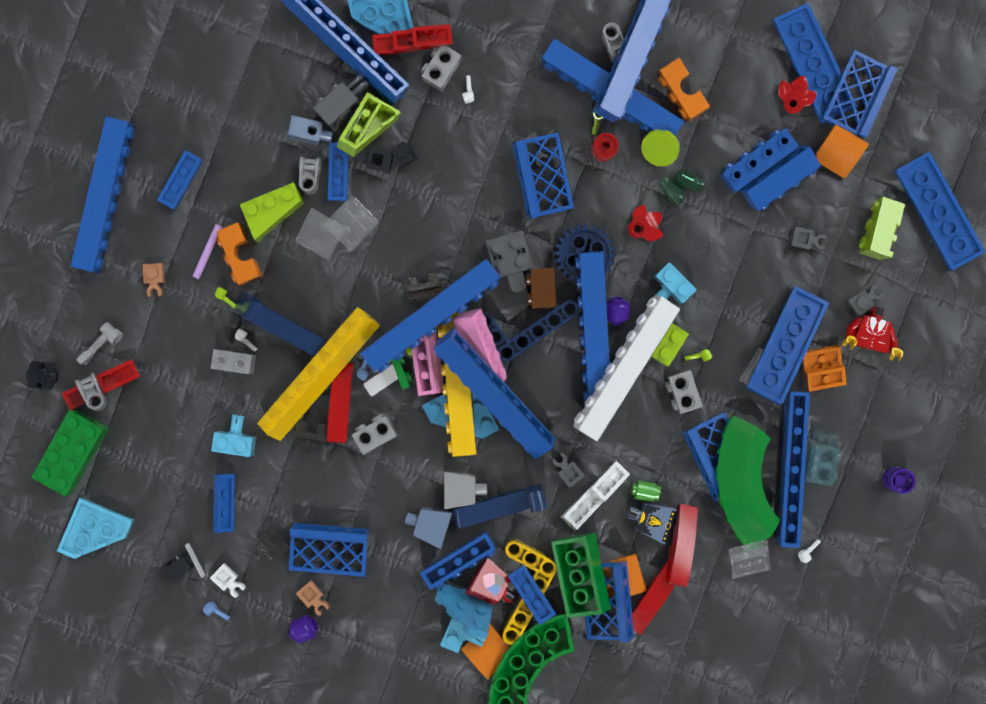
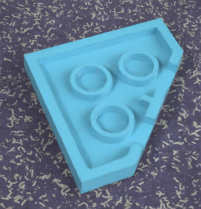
[57,497,134,559]

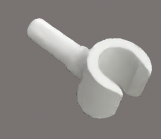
[462,75,474,104]
[235,328,258,352]
[798,539,821,563]

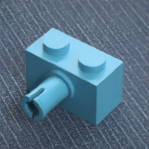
[653,262,697,304]
[211,414,257,457]
[440,619,485,653]

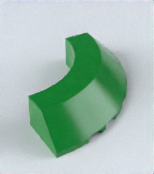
[715,415,781,550]
[488,613,574,704]

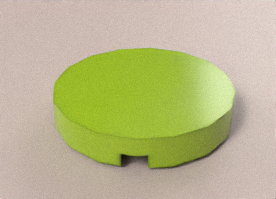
[641,129,680,166]

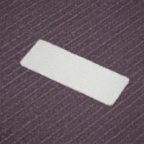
[363,364,398,396]
[185,543,205,578]

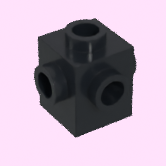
[25,361,59,390]

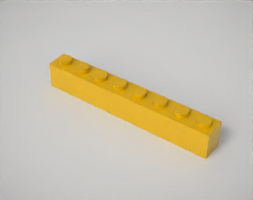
[257,307,380,441]
[438,312,476,457]

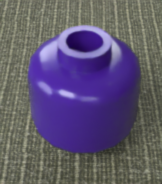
[606,297,630,326]
[288,615,318,644]

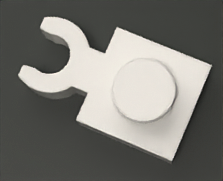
[210,563,246,598]

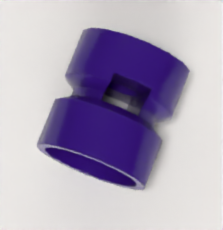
[882,466,916,494]

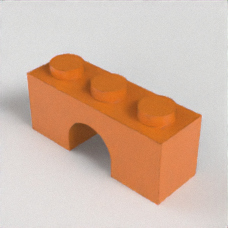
[657,58,710,122]
[216,223,263,286]

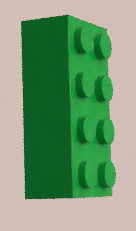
[31,409,110,496]
[551,532,611,618]

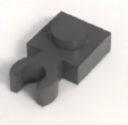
[523,132,549,168]
[790,227,827,250]
[847,285,884,316]
[552,452,584,488]

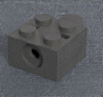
[314,75,369,132]
[486,230,533,292]

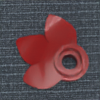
[778,76,817,114]
[628,205,663,241]

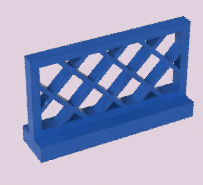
[821,50,898,140]
[512,132,574,218]
[682,412,729,501]
[289,523,369,577]
[585,561,634,642]

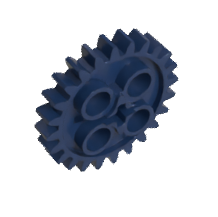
[554,223,616,285]

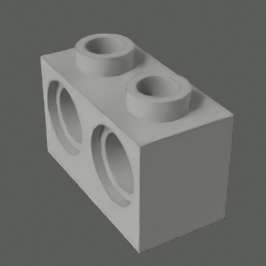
[421,46,462,92]
[211,349,256,374]
[665,370,703,414]
[352,414,398,455]

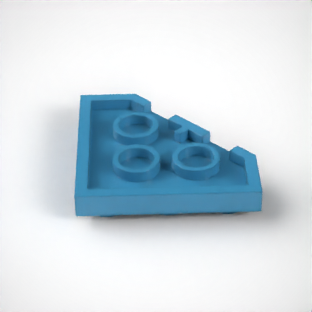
[348,0,413,34]
[422,390,499,439]
[435,584,493,639]

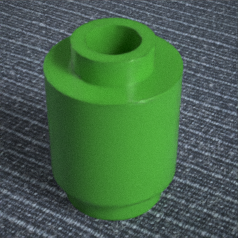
[631,480,661,502]

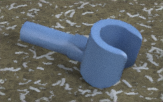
[357,359,370,381]
[203,602,230,621]

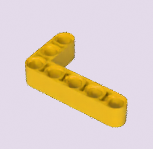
[503,539,557,645]

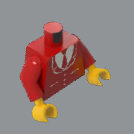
[842,306,903,361]

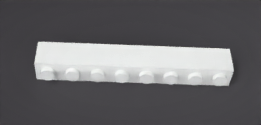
[573,295,680,441]

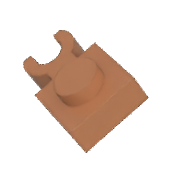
[143,263,165,297]
[296,580,330,616]

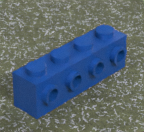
[720,128,799,194]
[740,145,821,211]
[420,530,496,590]

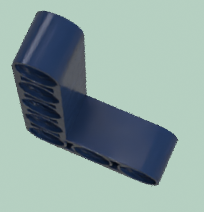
[234,292,328,357]
[483,300,579,361]
[452,484,549,528]

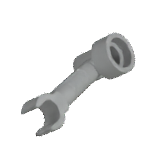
[76,322,123,365]

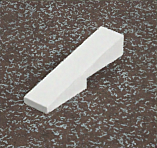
[561,461,630,530]

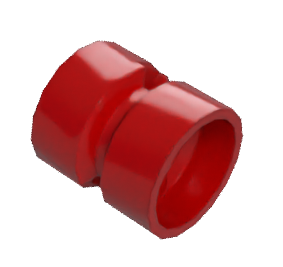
[592,133,619,162]

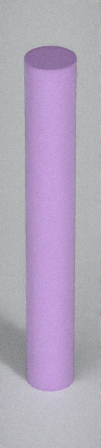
[192,224,222,279]

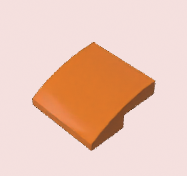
[814,124,869,178]
[802,345,847,392]
[603,554,646,600]
[461,624,510,679]

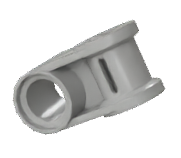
[601,22,624,63]
[299,156,321,195]
[75,372,107,411]

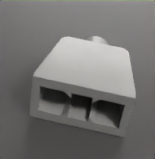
[444,470,487,509]

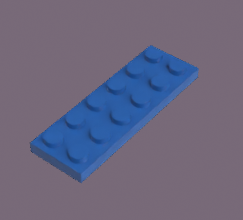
[772,2,857,124]
[894,151,986,271]
[746,286,829,405]

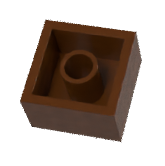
[526,268,556,309]

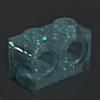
[805,443,841,486]

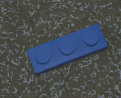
[328,142,349,201]
[157,150,204,210]
[213,473,235,533]
[508,564,556,625]

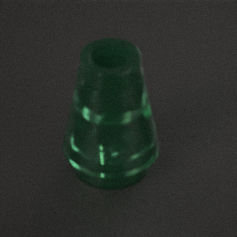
[675,169,705,192]
[659,177,686,206]

